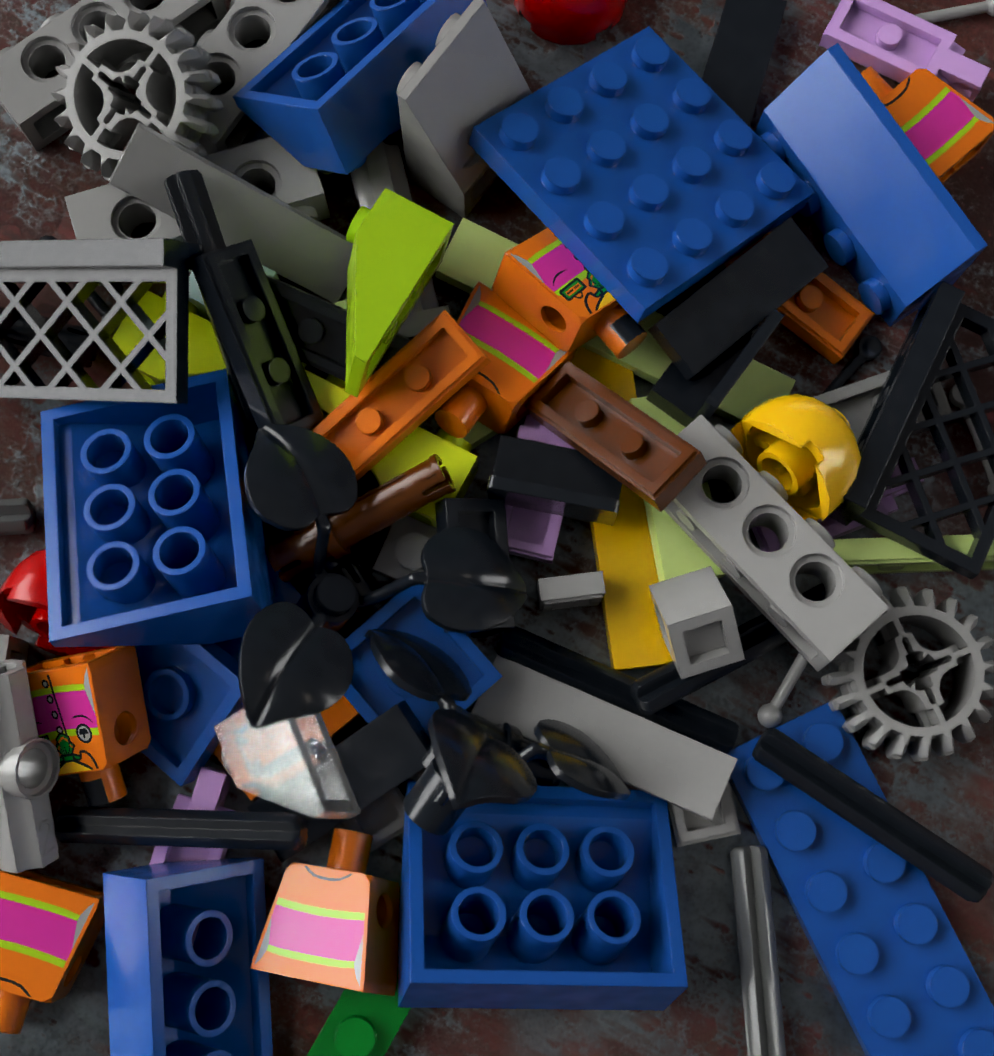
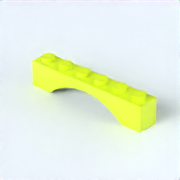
[112,291,478,528]

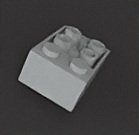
[396,0,532,218]

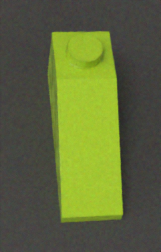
[345,188,454,398]

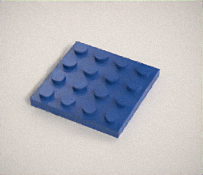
[468,26,814,323]

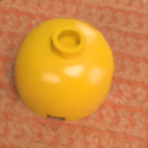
[730,394,861,521]

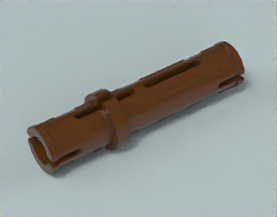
[265,454,456,582]

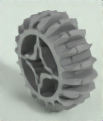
[51,10,224,181]
[821,586,994,762]

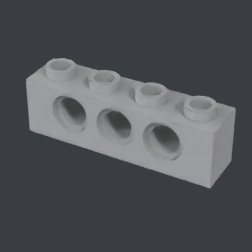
[0,0,227,152]
[171,0,341,155]
[64,137,331,286]
[664,414,890,672]

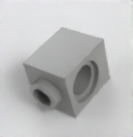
[648,566,745,679]

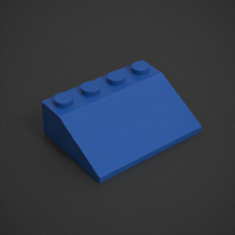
[41,368,272,647]
[398,780,688,1011]

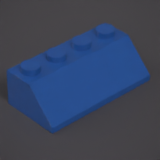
[233,0,488,175]
[755,43,988,327]
[103,857,273,1056]

